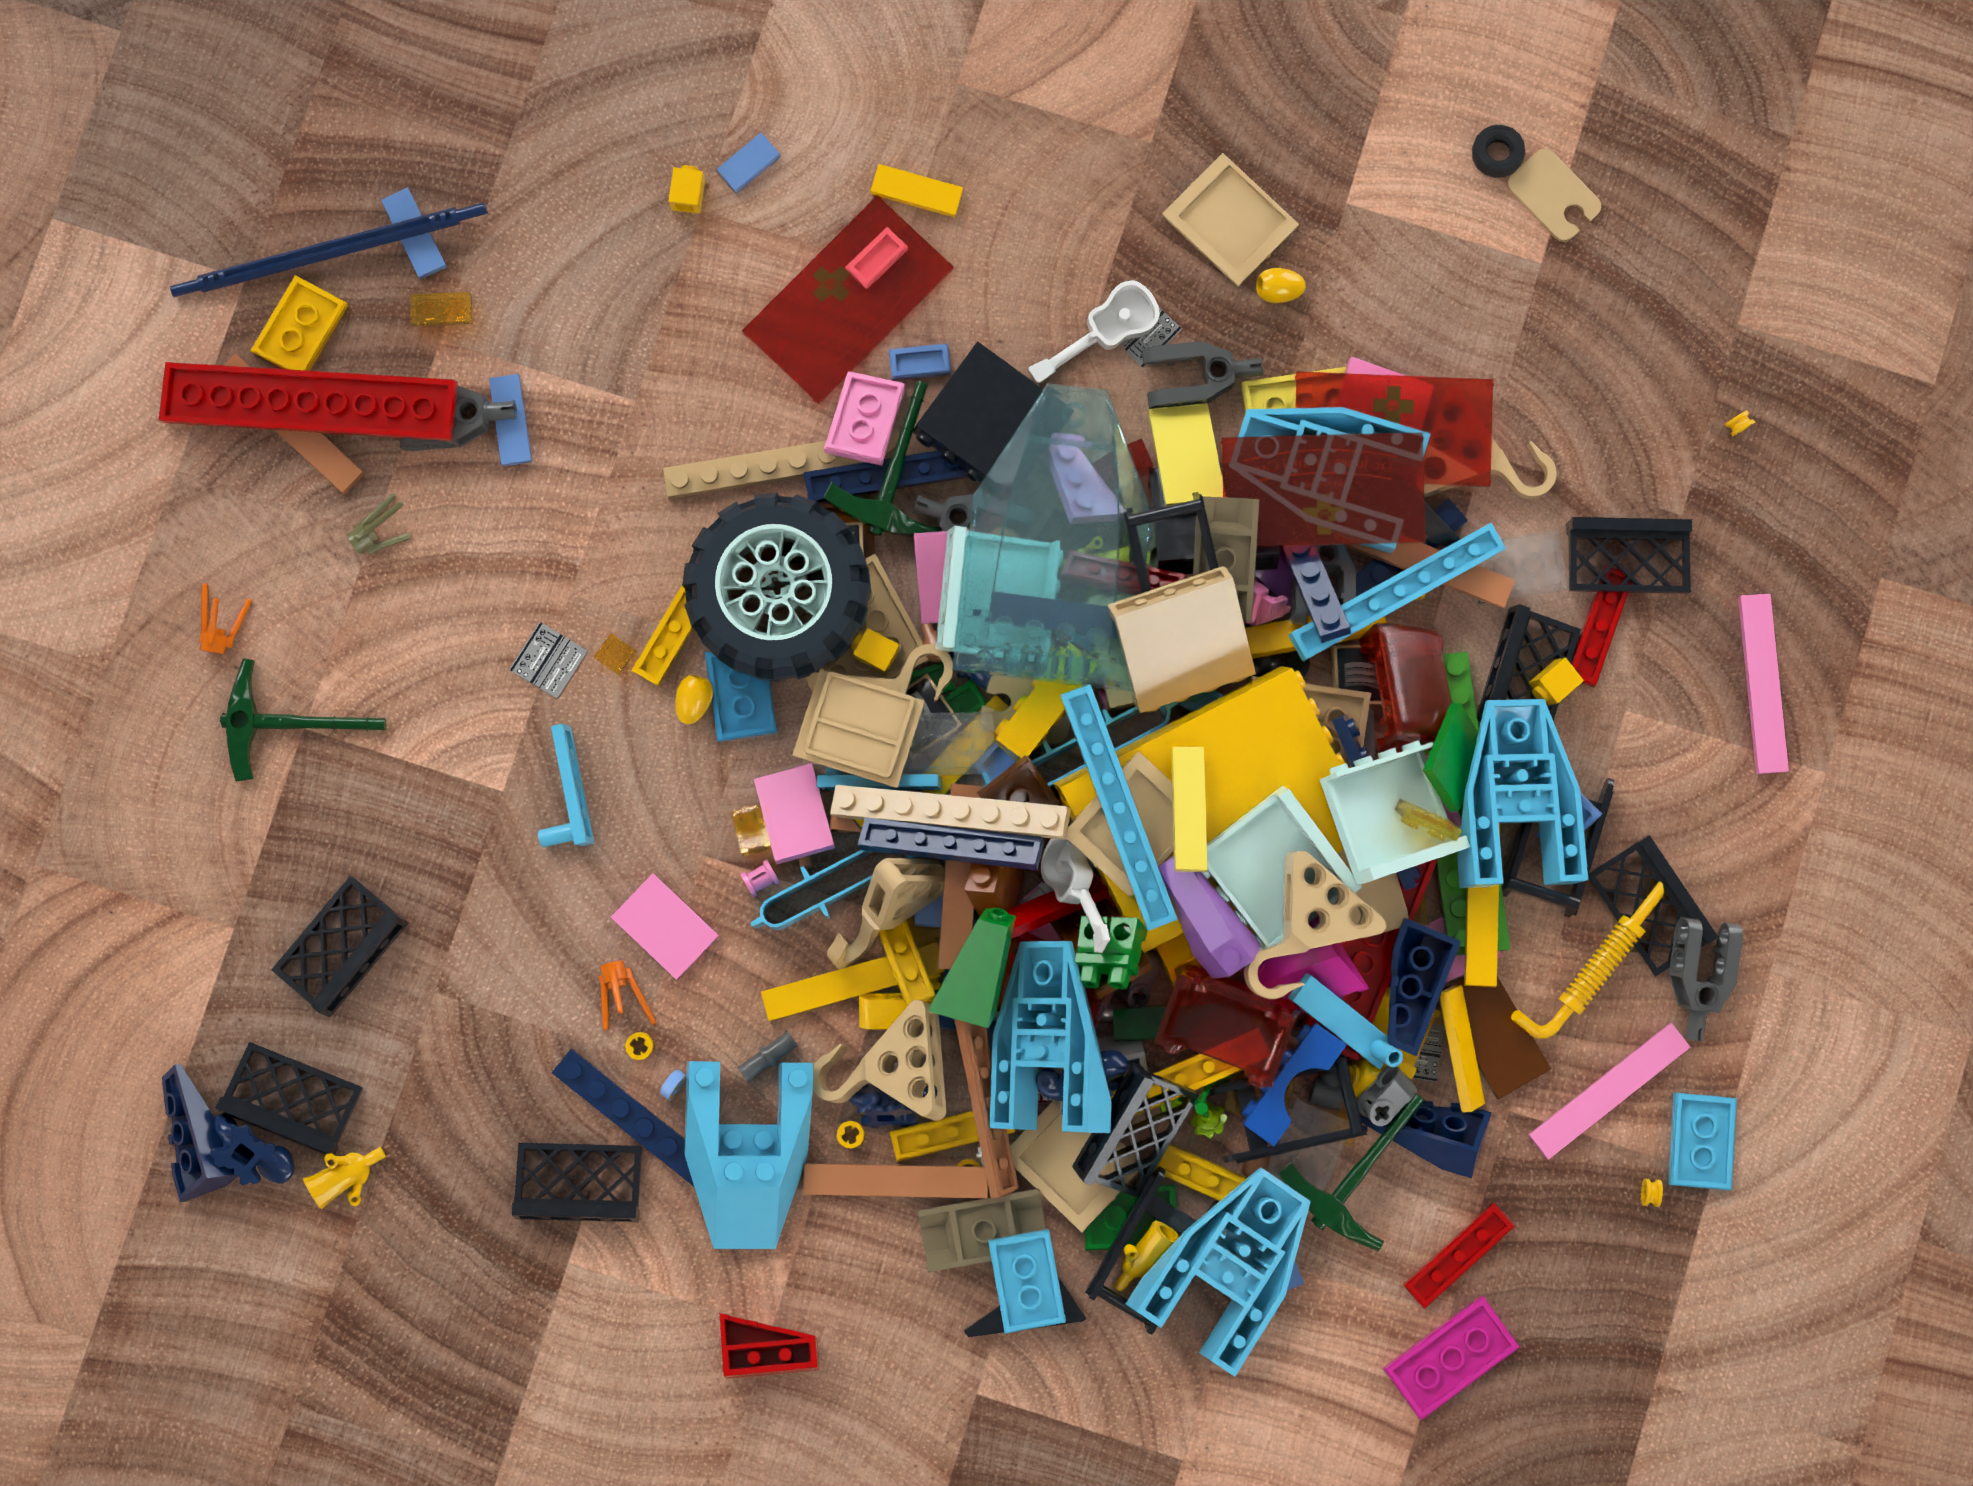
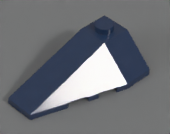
[1387,918,1461,1056]
[1359,1100,1492,1179]

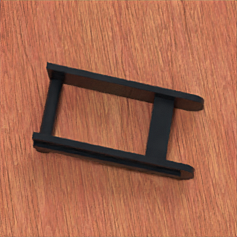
[1124,492,1219,593]
[1502,778,1614,918]
[1208,1056,1368,1164]
[1085,1166,1219,1335]

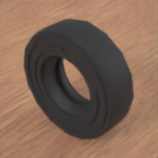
[1472,125,1525,178]

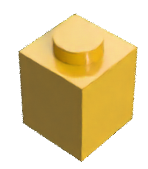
[668,165,705,214]
[851,628,900,675]
[1528,657,1584,706]

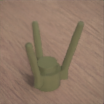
[346,494,412,555]

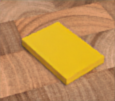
[250,275,349,371]

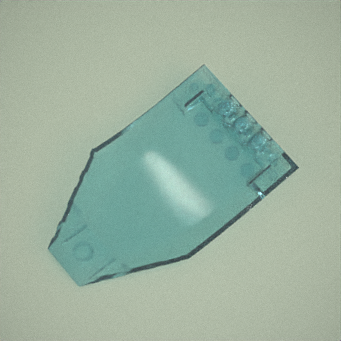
[952,383,1153,692]

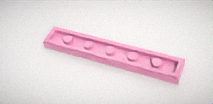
[1738,594,1789,774]
[1528,1023,1690,1160]

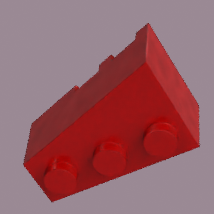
[719,1313,820,1379]

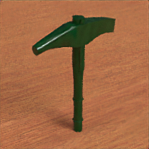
[823,381,939,537]
[220,658,386,782]
[1278,1093,1425,1252]

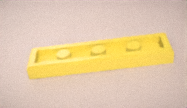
[1171,747,1208,872]

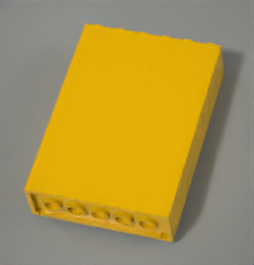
[1053,666,1345,953]

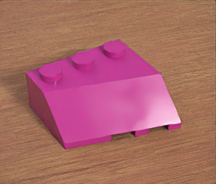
[1241,916,1369,1020]

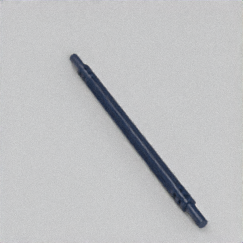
[170,202,488,297]

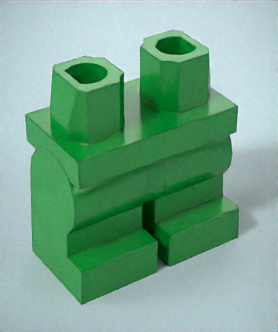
[1075,916,1148,989]

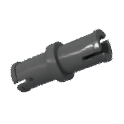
[737,1031,798,1083]

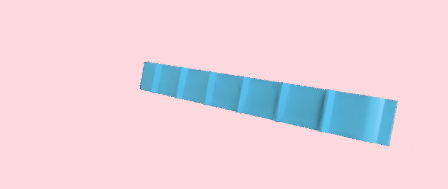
[750,702,1180,930]

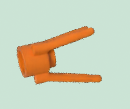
[199,583,252,655]
[598,960,656,1031]

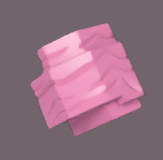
[1244,578,1291,626]

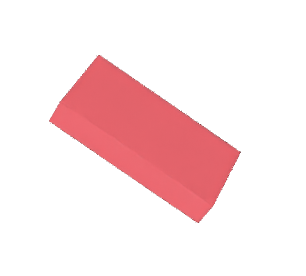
[845,227,908,290]

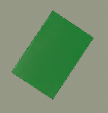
[1423,703,1478,812]
[1084,1185,1177,1251]

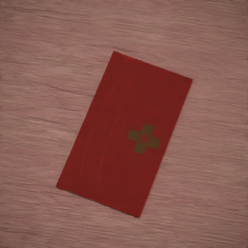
[742,195,954,404]
[1295,371,1494,487]
[1220,432,1427,547]

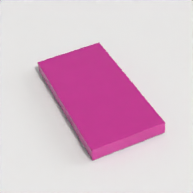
[1383,1296,1520,1420]

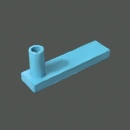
[538,724,595,848]
[817,767,942,791]
[1288,973,1403,1069]

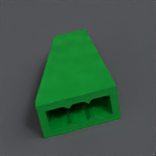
[929,908,1016,1028]

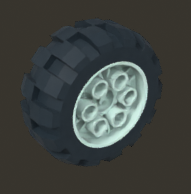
[682,492,871,682]

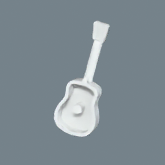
[1028,280,1160,384]
[1041,838,1110,953]

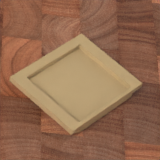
[1162,153,1299,287]
[792,669,925,789]
[1066,751,1174,897]
[1010,1100,1138,1233]

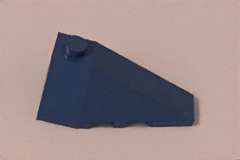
[162,1064,237,1202]

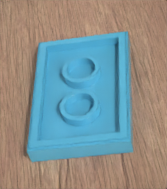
[1668,1093,1737,1190]
[988,1229,1066,1334]

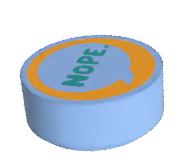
[660,1069,686,1101]

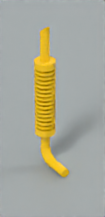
[1511,881,1664,1039]

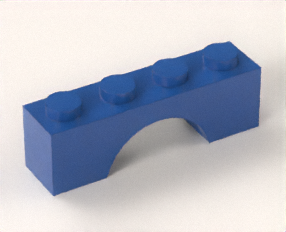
[1242,1021,1346,1146]

